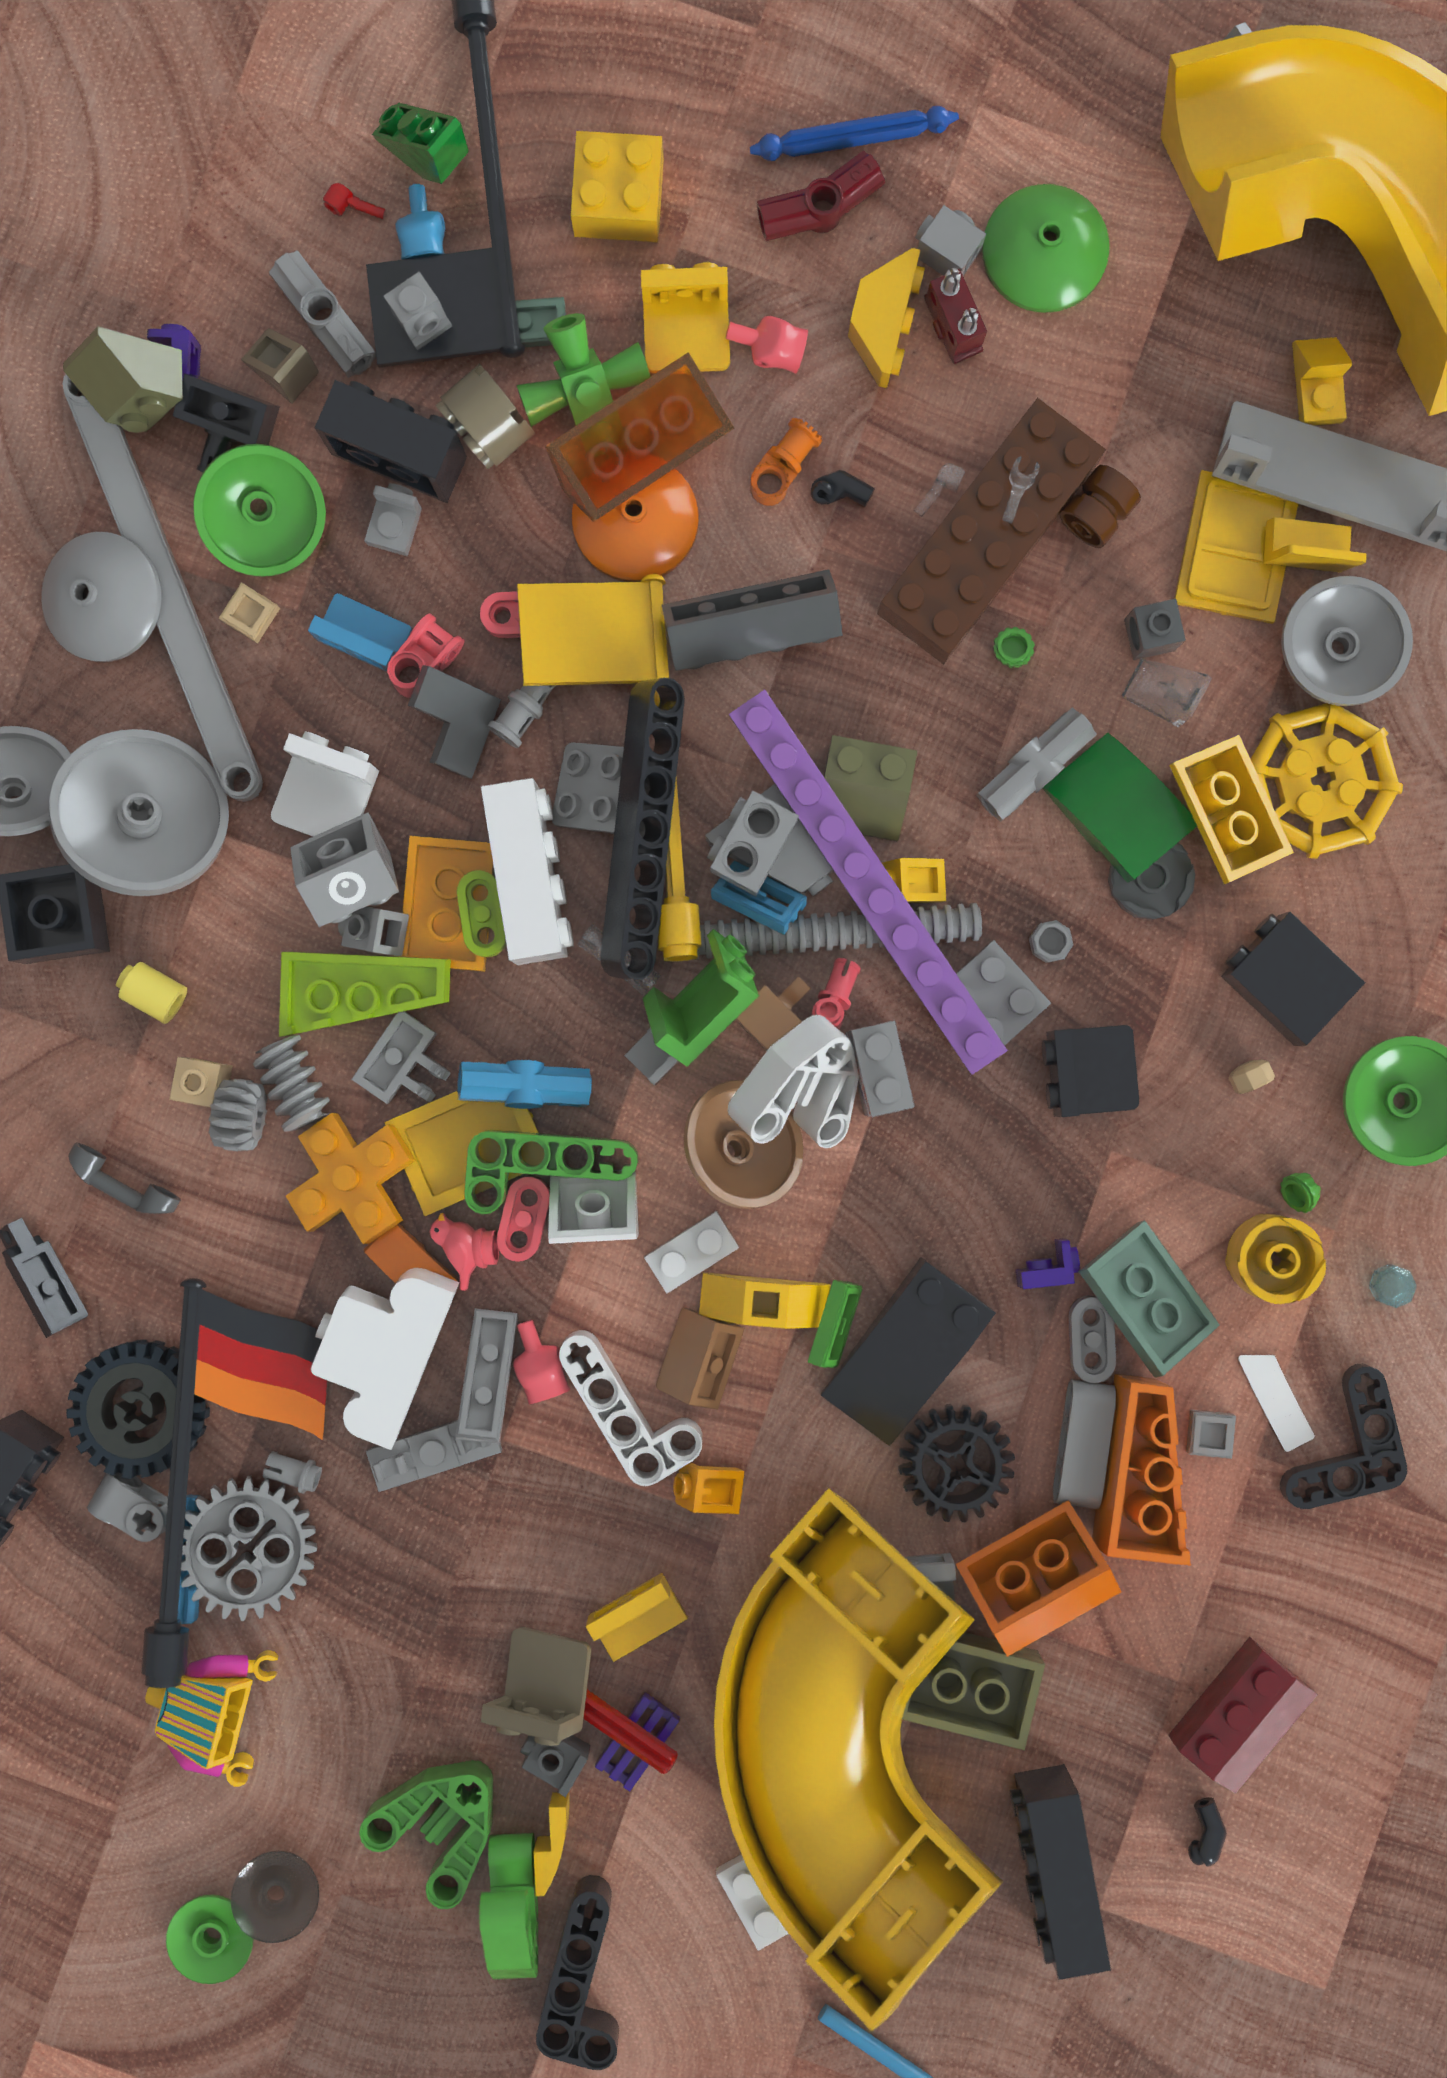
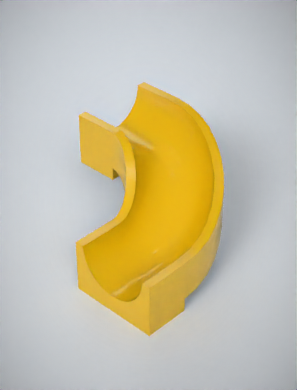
[1160,25,1447,416]

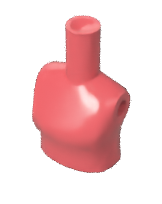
[725,316,808,374]
[513,1320,571,1404]

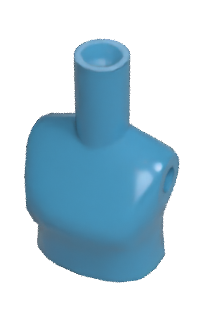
[395,184,445,260]

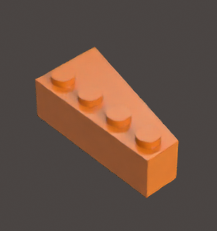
[1092,1374,1191,1566]

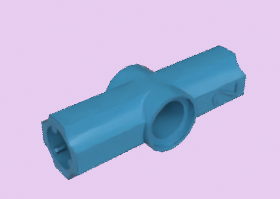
[457,1060,592,1109]

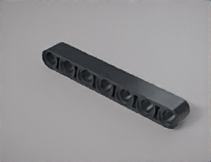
[600,678,685,980]

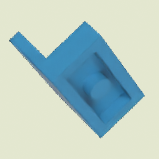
[308,593,412,672]

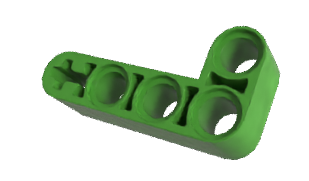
[464,1130,639,1214]

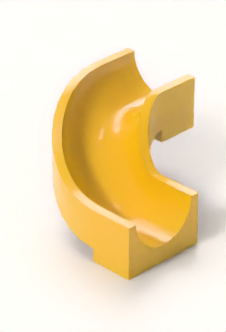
[714,1488,1003,2031]

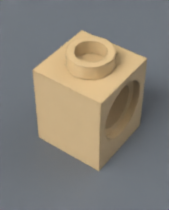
[169,1057,233,1107]

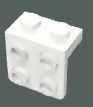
[271,731,379,837]

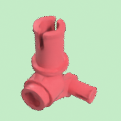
[811,958,861,1029]

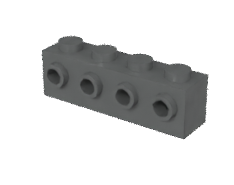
[661,569,843,671]

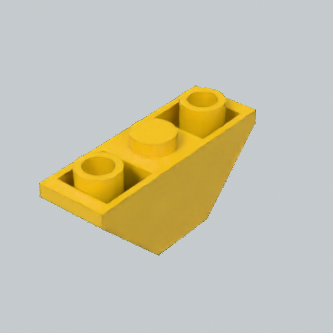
[848,248,925,388]
[699,1272,831,1329]

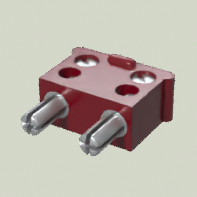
[924,268,987,364]

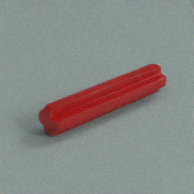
[583,1689,678,1774]

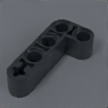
[536,1875,619,2070]

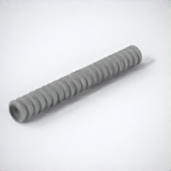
[694,903,982,960]

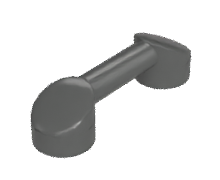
[68,1142,181,1214]

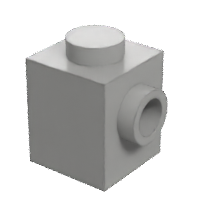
[915,205,986,276]

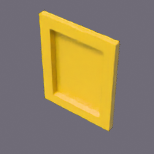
[1174,470,1298,624]
[384,1091,544,1216]

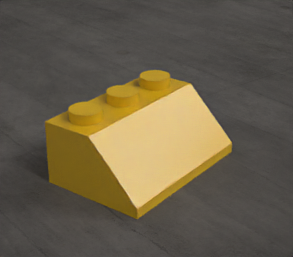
[1169,735,1294,885]

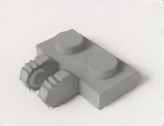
[351,1011,451,1104]

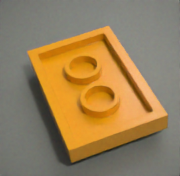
[398,836,494,972]

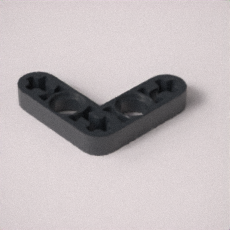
[1280,1364,1407,1509]

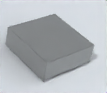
[1186,1409,1236,1459]

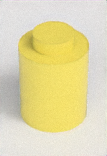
[116,962,187,1024]

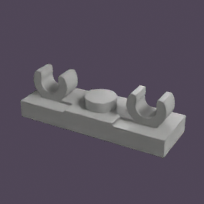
[366,1420,503,1492]

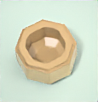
[1228,1060,1275,1094]

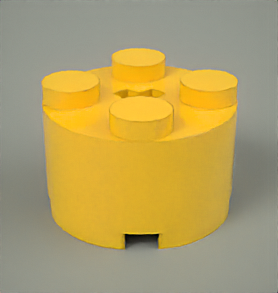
[1225,1214,1326,1304]

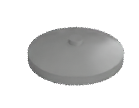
[49,729,229,896]

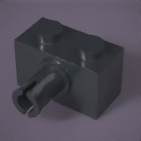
[173,374,280,472]

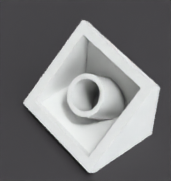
[548,1169,639,1244]

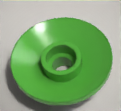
[166,1895,254,1984]

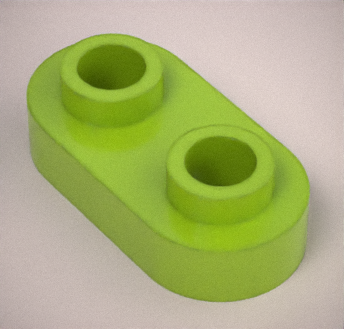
[457,870,506,957]

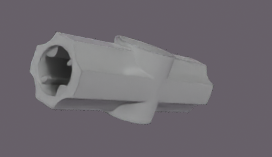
[269,250,376,378]
[976,707,1097,822]

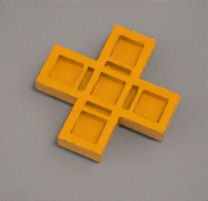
[286,1113,416,1244]

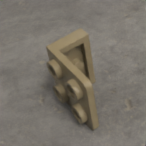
[481,1627,591,1746]

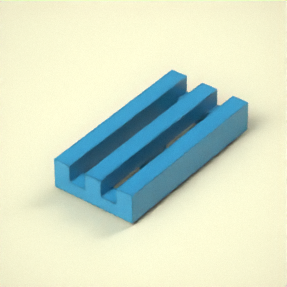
[711,861,807,935]

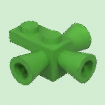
[516,313,652,458]

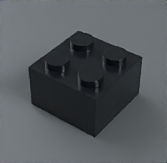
[0,864,110,964]

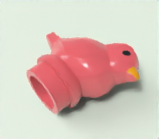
[430,1213,499,1291]

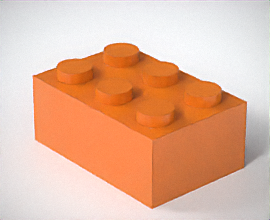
[956,1500,1121,1657]

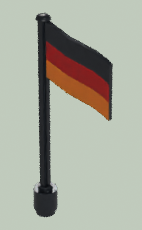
[141,1278,327,1688]

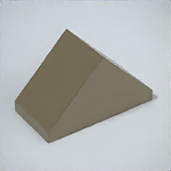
[241,328,319,404]

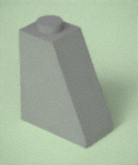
[705,784,834,896]

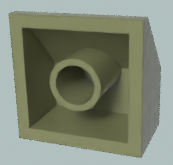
[63,326,183,433]
[824,735,918,842]

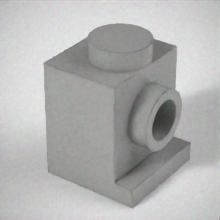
[384,271,452,350]
[338,907,409,957]

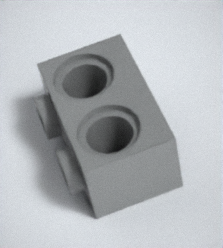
[707,791,799,897]

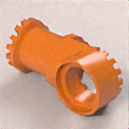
[750,417,822,506]

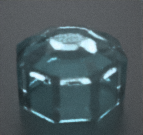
[1369,1264,1417,1308]

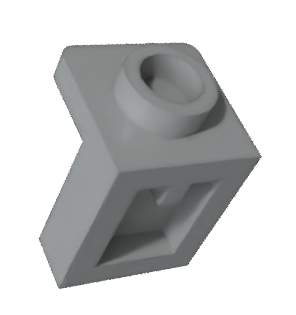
[364,483,422,557]

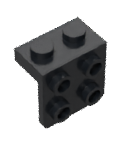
[1042,1025,1139,1117]

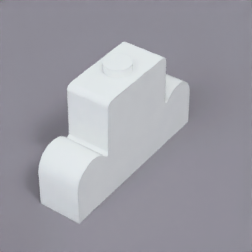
[311,1268,460,1450]

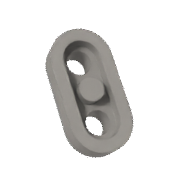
[1069,1295,1116,1383]

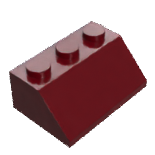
[1168,1637,1318,1793]

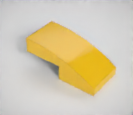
[533,1792,569,1896]

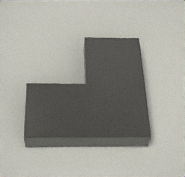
[408,665,501,779]

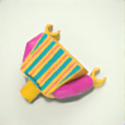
[145,1650,279,1787]

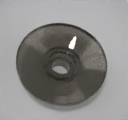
[231,1851,319,1943]

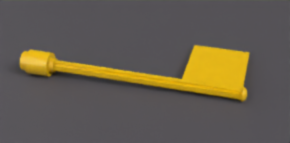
[517,574,702,962]

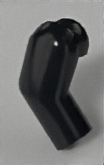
[811,470,875,507]
[1188,1797,1227,1867]

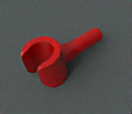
[323,183,386,220]

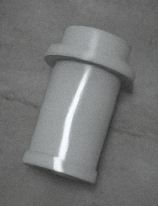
[263,1451,322,1494]

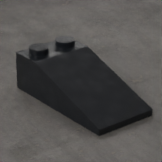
[820,1257,996,1446]

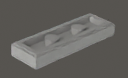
[455,1308,518,1444]

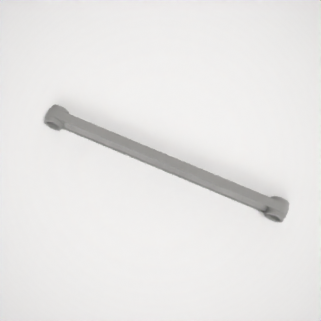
[62,375,263,802]

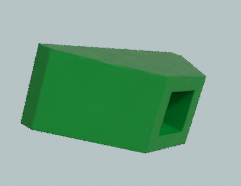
[372,103,469,184]

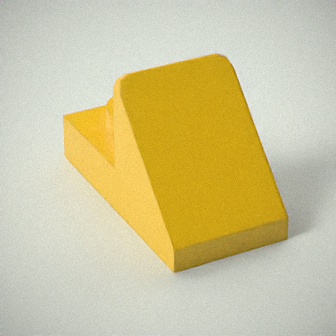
[1292,337,1352,426]

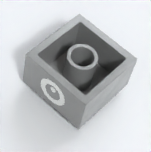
[290,812,399,927]

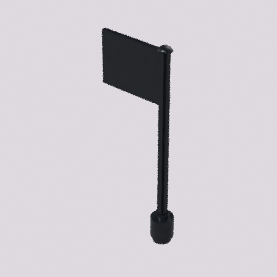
[366,0,525,368]

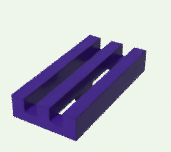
[595,1692,680,1792]

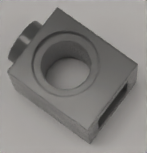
[1124,599,1186,660]

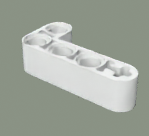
[559,1330,703,1486]

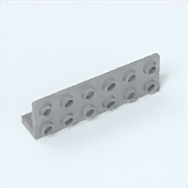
[1212,401,1447,551]

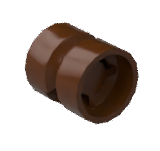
[1060,464,1141,549]

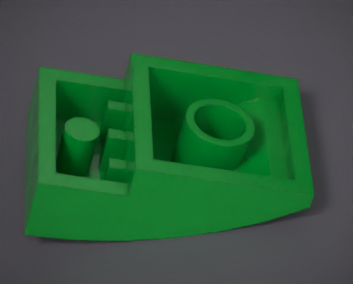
[1042,733,1197,883]

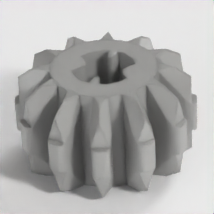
[208,1079,268,1152]

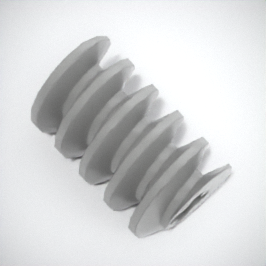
[253,1035,330,1132]

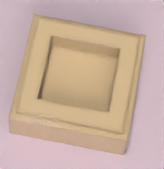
[219,582,280,644]

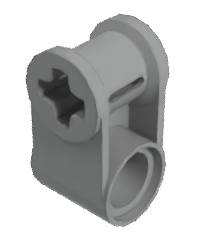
[87,1472,168,1542]

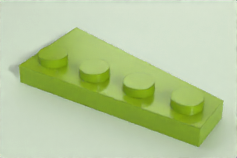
[279,952,451,1037]

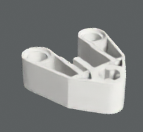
[728,1015,859,1148]

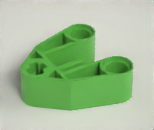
[359,1760,493,1909]
[479,1833,539,1979]

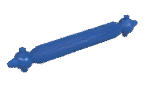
[749,106,959,161]

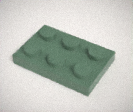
[1079,1220,1220,1378]

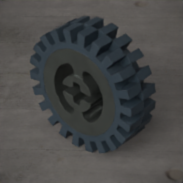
[66,1339,210,1479]

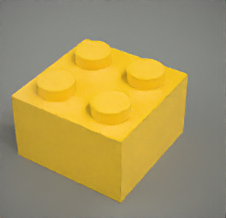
[571,131,664,242]

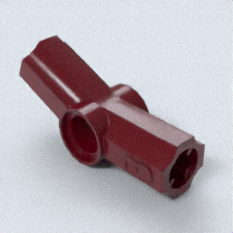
[757,150,885,241]

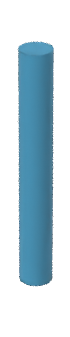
[818,2004,933,2078]

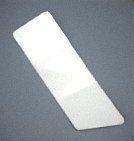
[1238,1355,1315,1452]

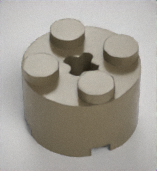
[435,363,536,469]

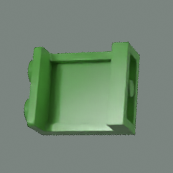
[643,929,759,1067]

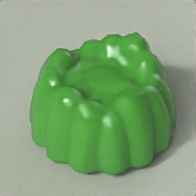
[993,627,1035,668]
[1280,1173,1321,1213]

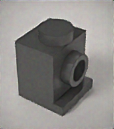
[520,1735,591,1797]

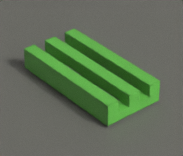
[808,1280,863,1368]

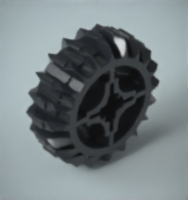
[898,1404,1015,1522]

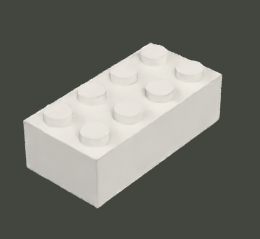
[481,778,574,965]

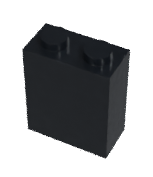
[1221,912,1366,1046]

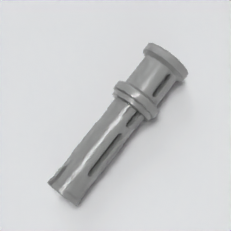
[487,685,556,749]

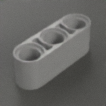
[1053,1379,1116,1509]

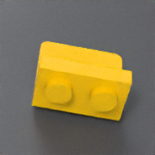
[641,262,730,373]

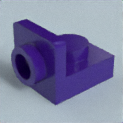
[147,324,201,381]
[1015,1238,1080,1289]

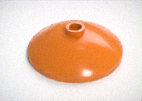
[572,454,699,582]

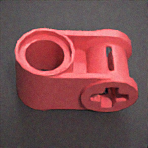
[387,613,465,698]

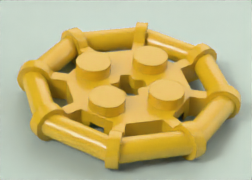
[1251,703,1403,859]

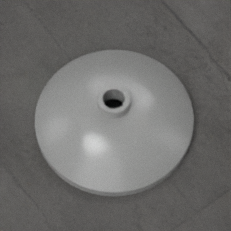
[41,532,161,662]
[1281,576,1413,706]
[0,726,71,836]

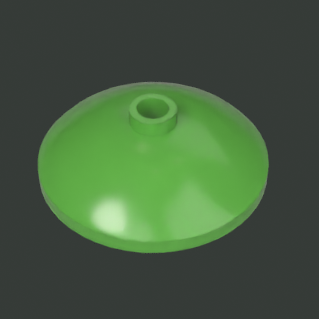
[982,184,1110,313]
[193,444,326,576]
[1343,1036,1447,1166]

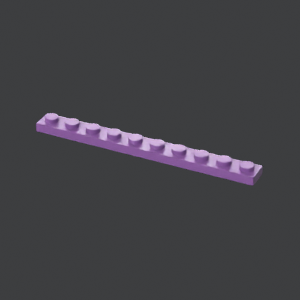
[729,689,1008,1075]

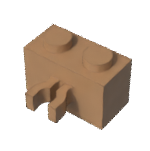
[735,976,811,1051]

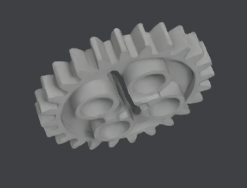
[181,1476,317,1621]

